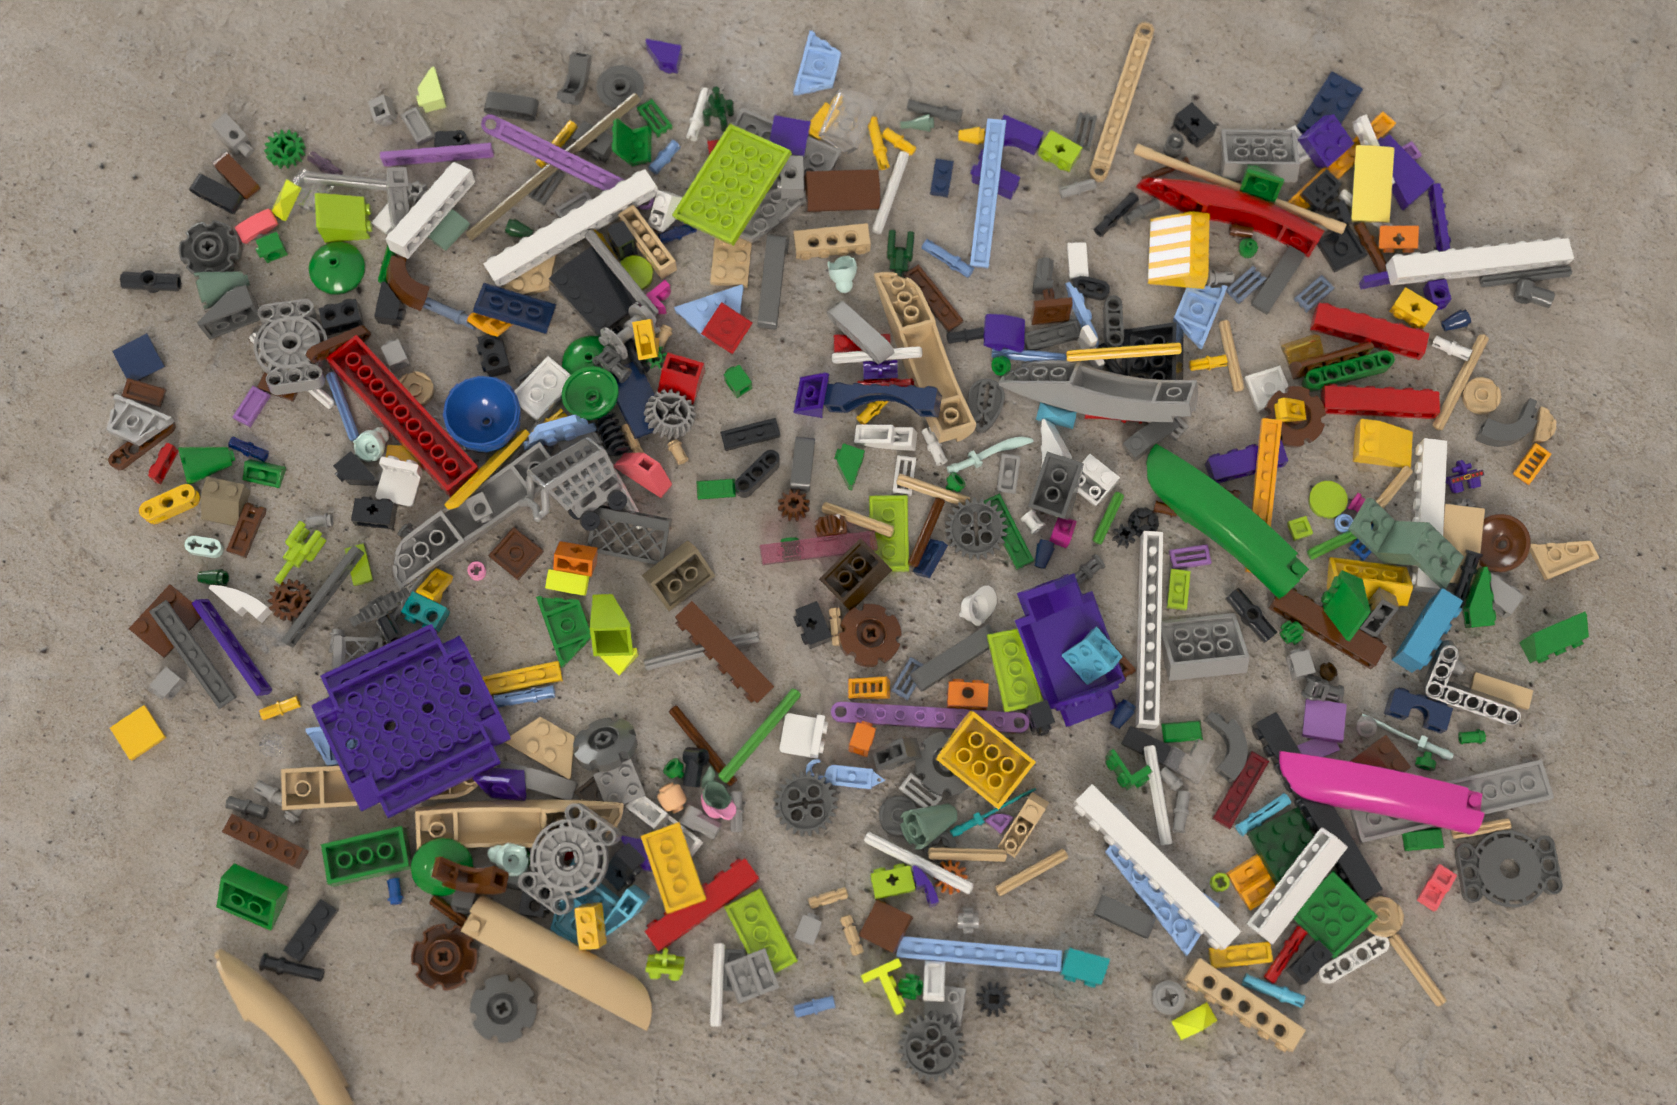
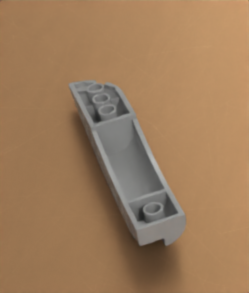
[999,360,1198,422]
[393,442,561,589]

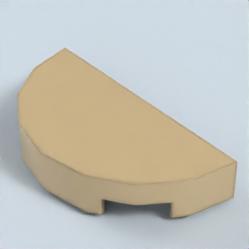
[1532,406,1556,443]

